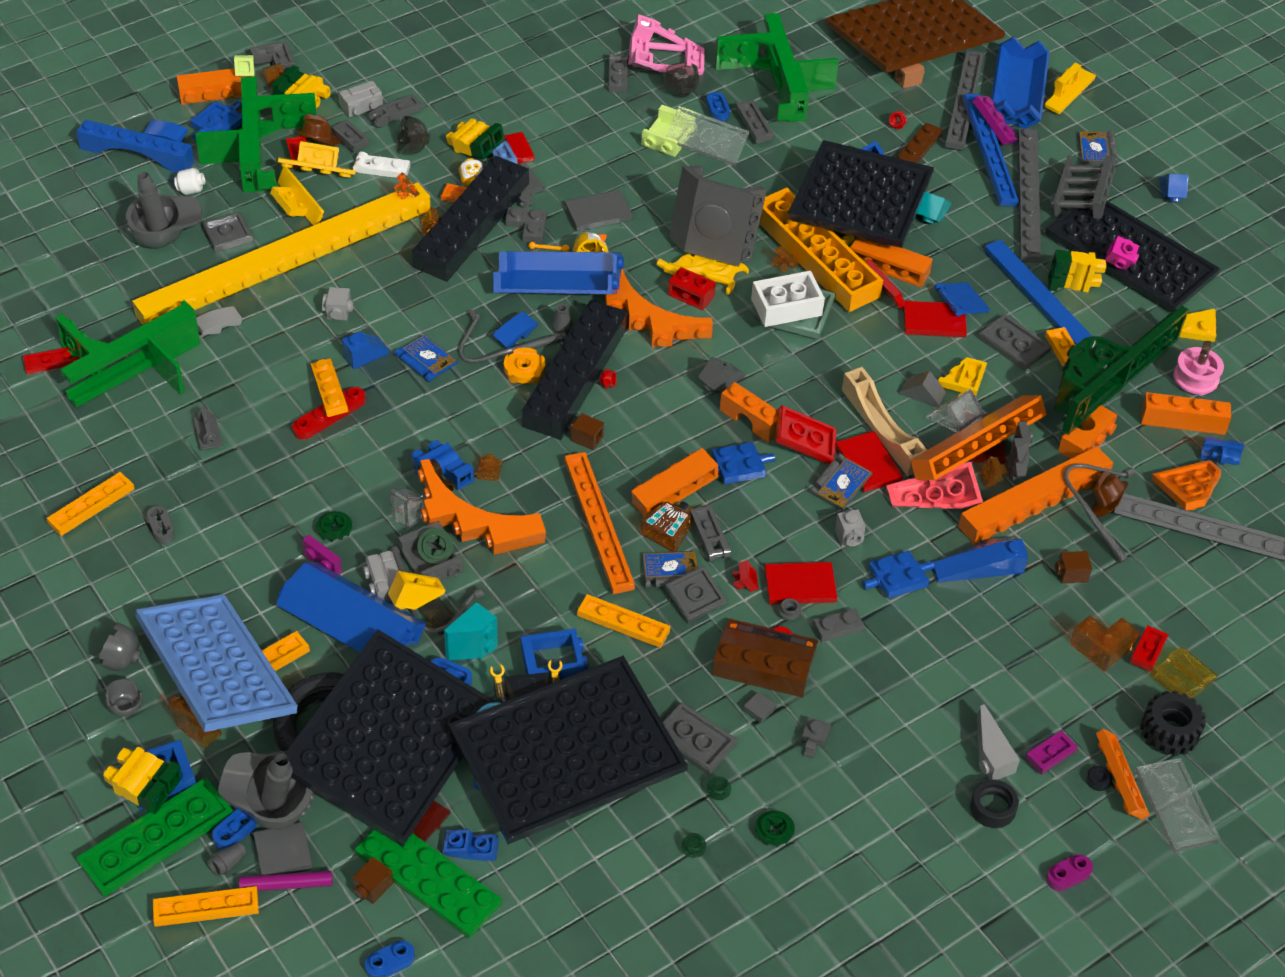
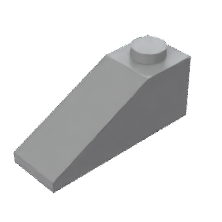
[977,704,1020,780]

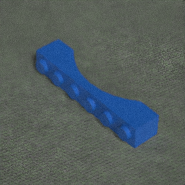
[76,120,194,172]

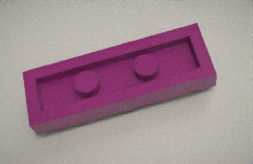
[973,96,1018,145]

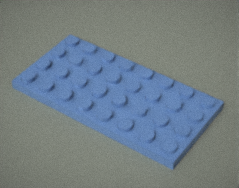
[135,594,297,732]

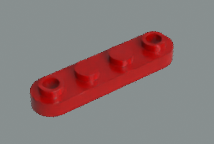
[292,387,366,439]

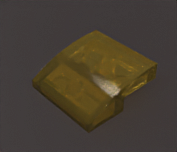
[1150,646,1218,699]

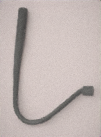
[459,310,567,363]
[1064,464,1135,563]
[391,547,485,633]

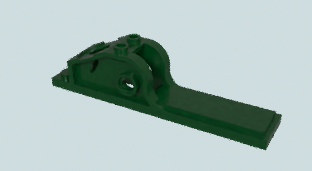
[1054,306,1189,435]

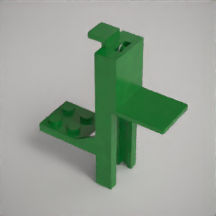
[715,13,839,122]
[196,76,317,193]
[55,300,200,408]

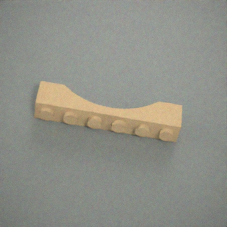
[842,367,927,476]

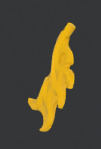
[656,254,749,295]

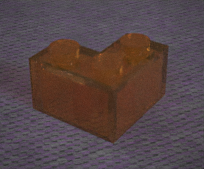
[1069,615,1140,672]

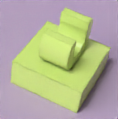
[234,55,255,76]

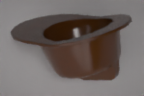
[297,114,341,145]
[1092,471,1128,517]

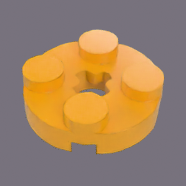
[504,348,546,384]

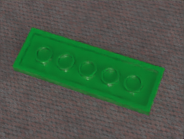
[76,777,233,897]
[355,829,502,939]

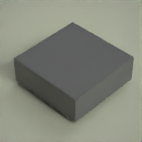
[743,691,777,723]

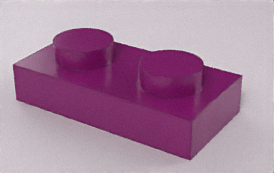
[303,535,342,575]
[1025,730,1078,775]

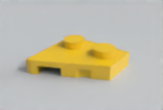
[1179,309,1216,342]
[938,357,987,396]

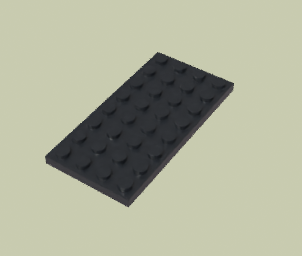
[1045,196,1220,312]

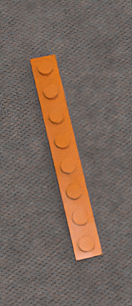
[564,452,635,594]

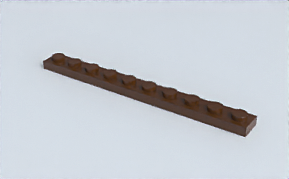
[837,123,942,241]

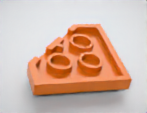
[1152,460,1221,511]

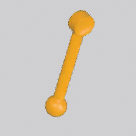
[528,242,570,252]

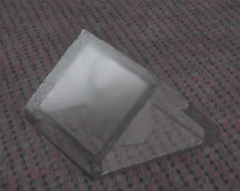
[927,389,986,433]

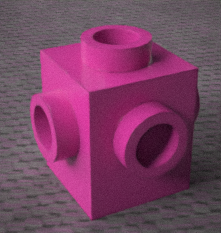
[1105,236,1139,270]

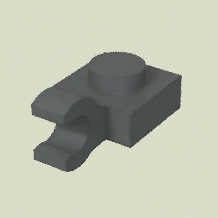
[801,717,831,758]

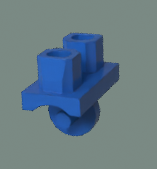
[1200,437,1244,465]

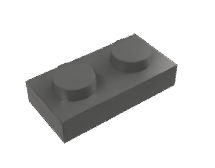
[331,119,370,152]
[813,608,865,643]

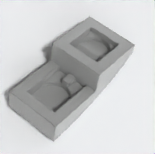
[196,306,242,335]

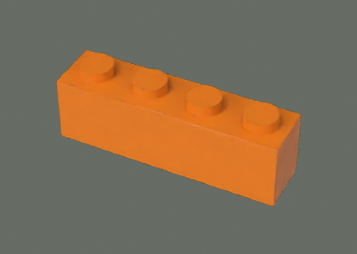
[177,68,254,104]
[850,237,933,288]
[1141,392,1231,435]
[631,448,719,519]

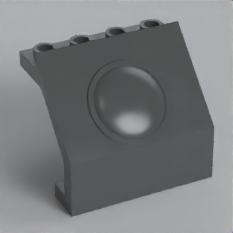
[669,165,767,266]

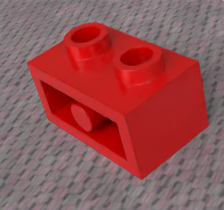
[668,267,716,311]

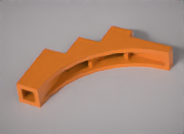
[603,269,713,347]
[417,459,546,555]

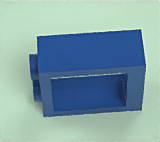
[521,628,588,687]
[132,739,196,811]

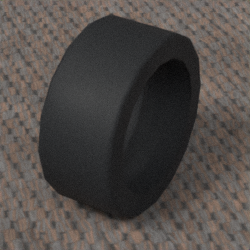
[970,779,1019,828]

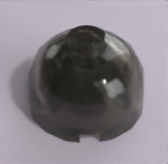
[662,62,699,97]
[397,115,430,155]

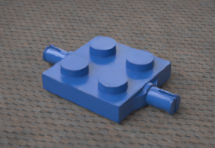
[190,100,242,140]
[712,442,775,484]
[862,550,935,599]

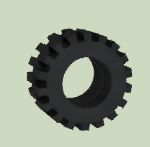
[1140,691,1206,756]

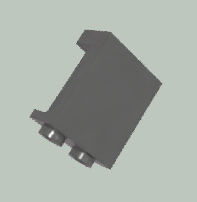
[398,521,464,582]

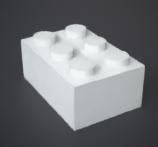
[751,271,825,327]

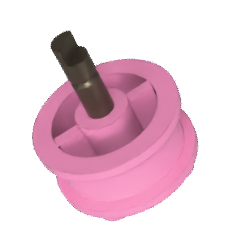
[1173,341,1224,396]

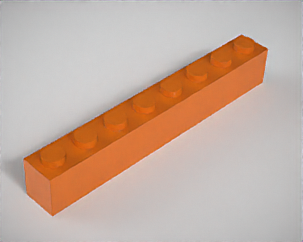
[910,395,1047,480]
[958,446,1113,544]

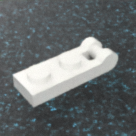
[353,152,410,179]

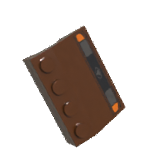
[712,618,818,698]

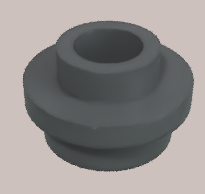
[778,599,801,620]

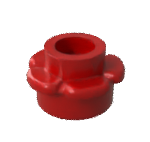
[889,111,907,130]
[600,369,617,389]

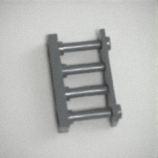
[1051,155,1115,219]

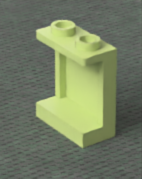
[641,105,696,157]

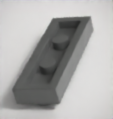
[735,99,774,144]

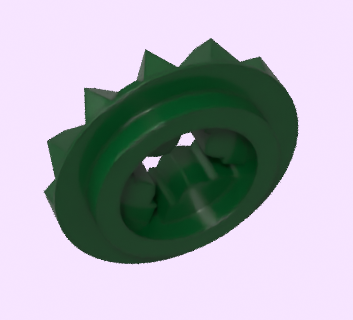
[316,511,352,542]
[417,528,453,564]
[755,810,795,847]

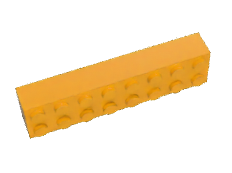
[759,188,883,312]

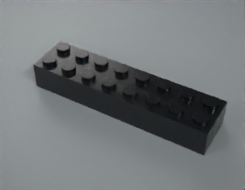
[412,155,529,282]
[522,299,628,440]

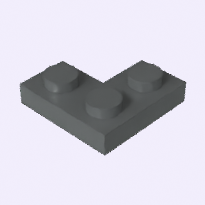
[250,41,295,72]
[506,207,547,243]

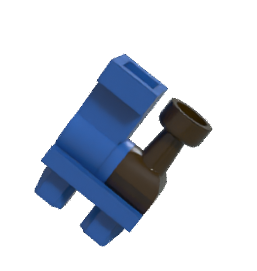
[411,440,474,492]

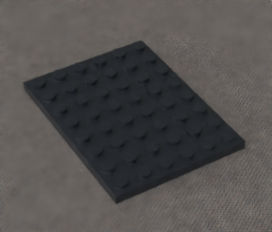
[285,629,496,847]
[448,655,688,845]

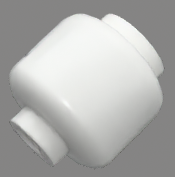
[174,168,205,195]

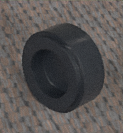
[1086,766,1112,791]

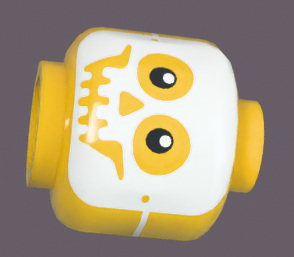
[459,158,484,187]

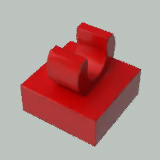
[732,560,759,592]

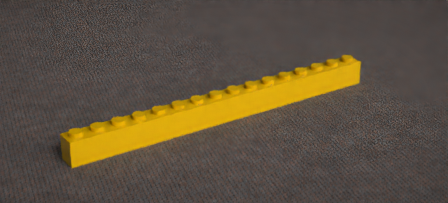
[132,182,431,325]

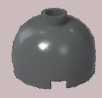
[97,623,142,671]

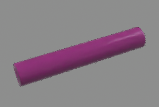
[239,871,333,891]

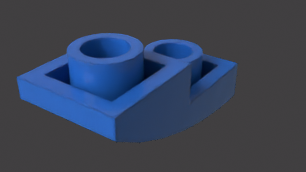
[144,120,188,142]
[493,311,538,349]
[443,829,499,861]

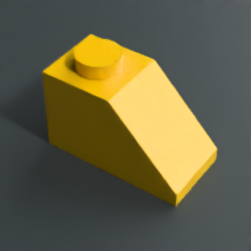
[388,571,446,610]

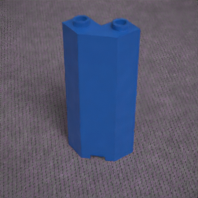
[991,37,1050,129]
[493,251,624,294]
[276,562,427,652]

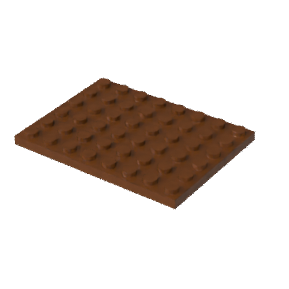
[825,0,1005,73]

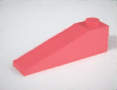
[887,462,983,509]

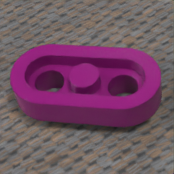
[1046,855,1093,891]

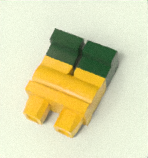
[272,65,331,108]
[446,118,505,160]
[1047,250,1106,292]
[103,747,183,814]

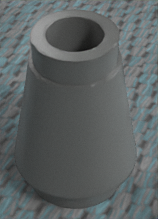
[552,304,572,333]
[208,842,246,877]

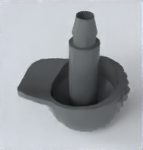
[124,172,202,249]
[218,751,315,830]

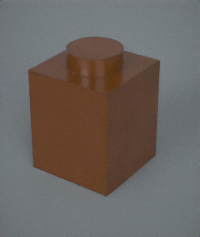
[569,413,604,451]
[1055,551,1092,584]
[352,857,393,904]

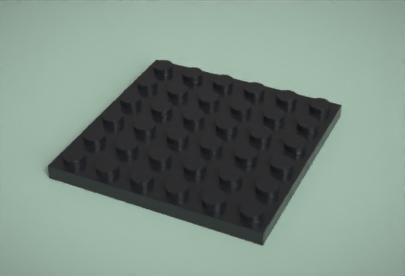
[788,140,934,248]

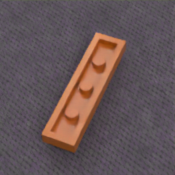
[1096,728,1150,820]

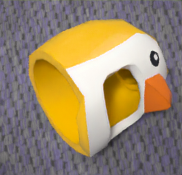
[573,232,609,252]

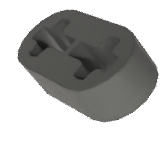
[147,506,175,544]

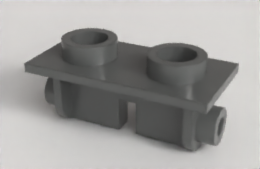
[194,407,223,451]

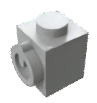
[322,287,354,320]
[835,509,866,547]

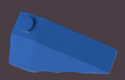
[933,536,1028,582]

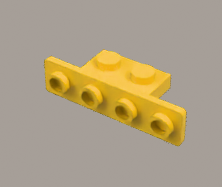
[1044,63,1096,114]
[277,141,356,177]
[270,167,324,226]

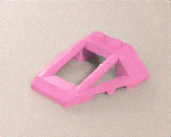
[628,14,705,76]

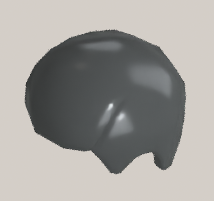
[105,678,143,717]

